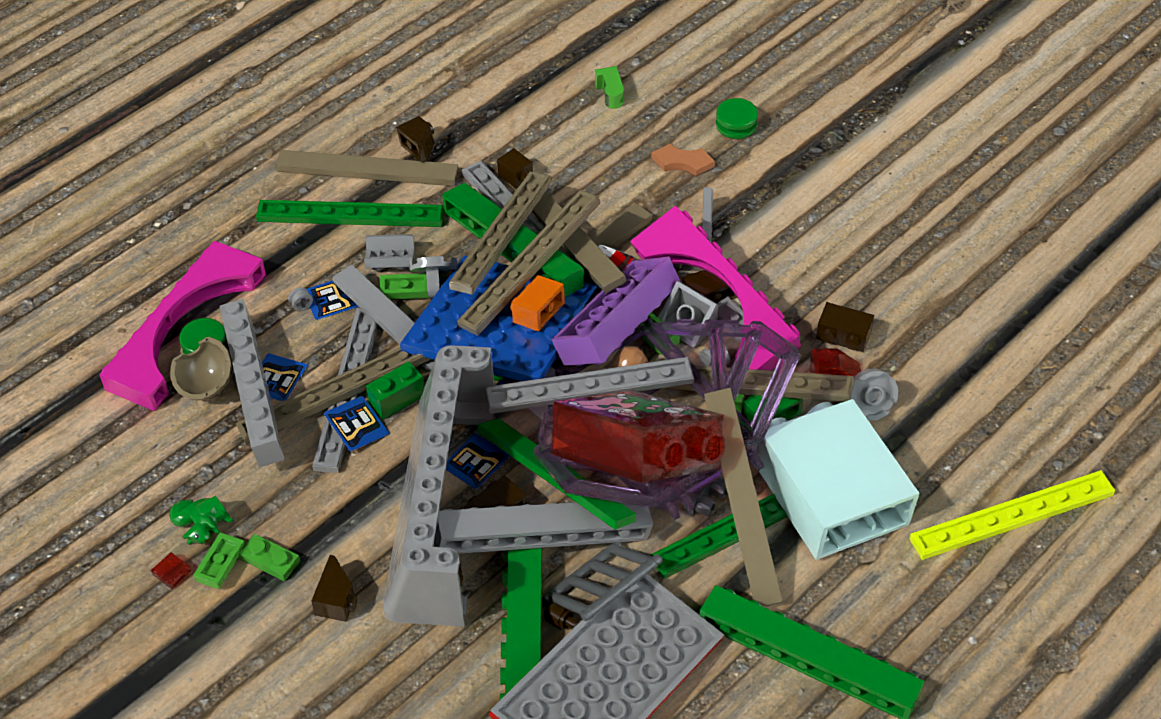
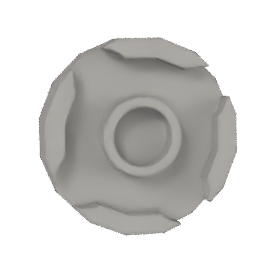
[409,256,458,298]
[850,368,898,420]

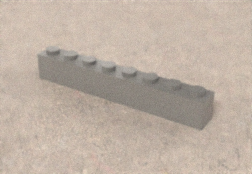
[220,299,285,467]
[434,498,654,554]

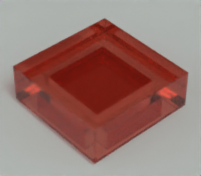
[151,552,191,589]

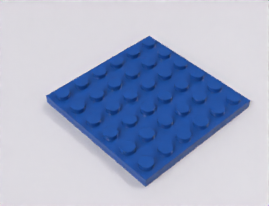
[400,255,597,381]

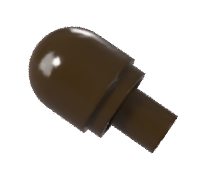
[544,603,581,630]

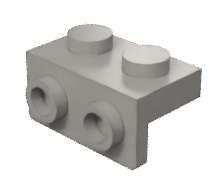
[364,234,415,270]

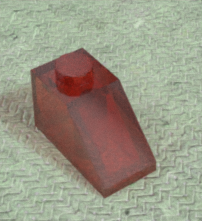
[809,348,861,377]

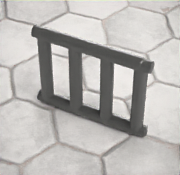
[542,541,662,621]

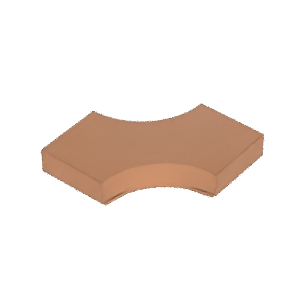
[651,144,715,176]

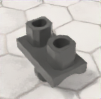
[682,466,728,517]

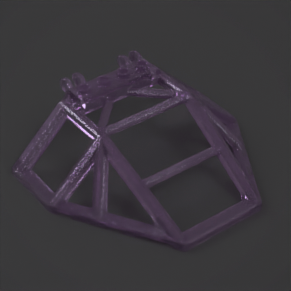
[534,318,800,520]

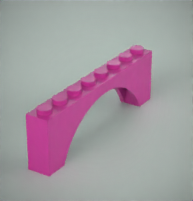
[630,205,801,371]
[100,241,266,411]

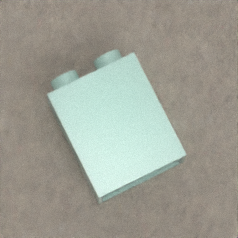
[754,399,919,560]

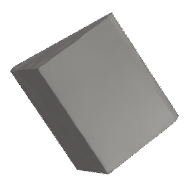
[658,281,718,348]

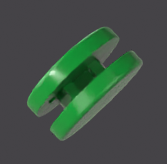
[716,98,758,139]
[179,318,228,354]

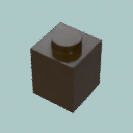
[497,148,533,190]

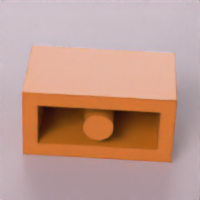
[511,275,565,332]

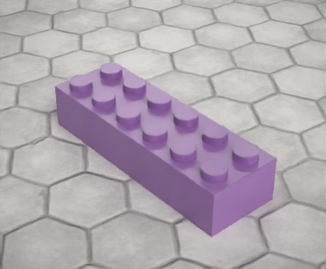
[552,257,681,366]

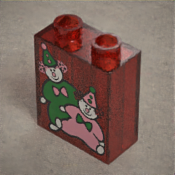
[551,391,726,483]

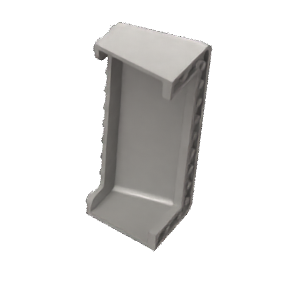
[383,346,495,627]

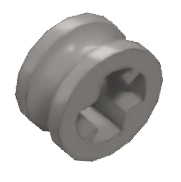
[288,287,313,312]

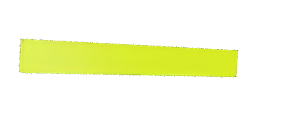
[909,470,1115,560]

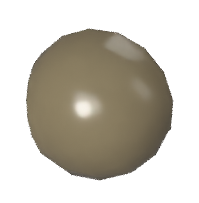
[170,337,233,401]

